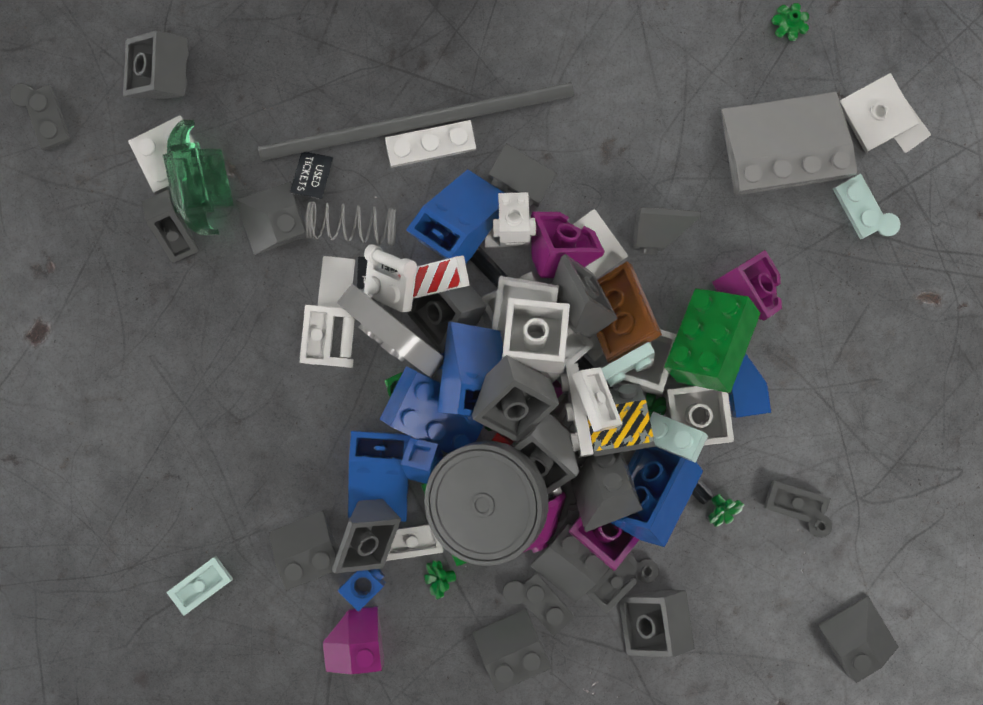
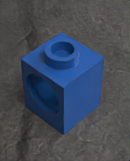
[400,438,444,484]
[337,569,386,612]

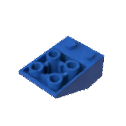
[406,169,504,264]
[437,322,503,417]
[348,430,412,522]

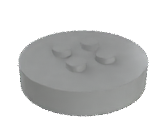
[337,284,444,378]

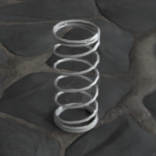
[305,201,397,246]

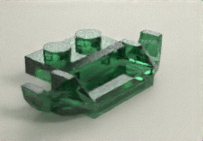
[163,119,234,236]

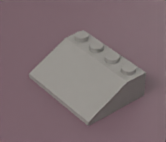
[721,92,858,196]

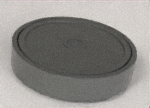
[424,441,548,566]

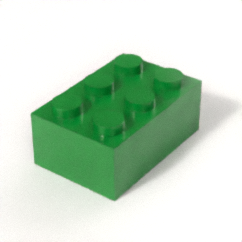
[664,288,761,393]

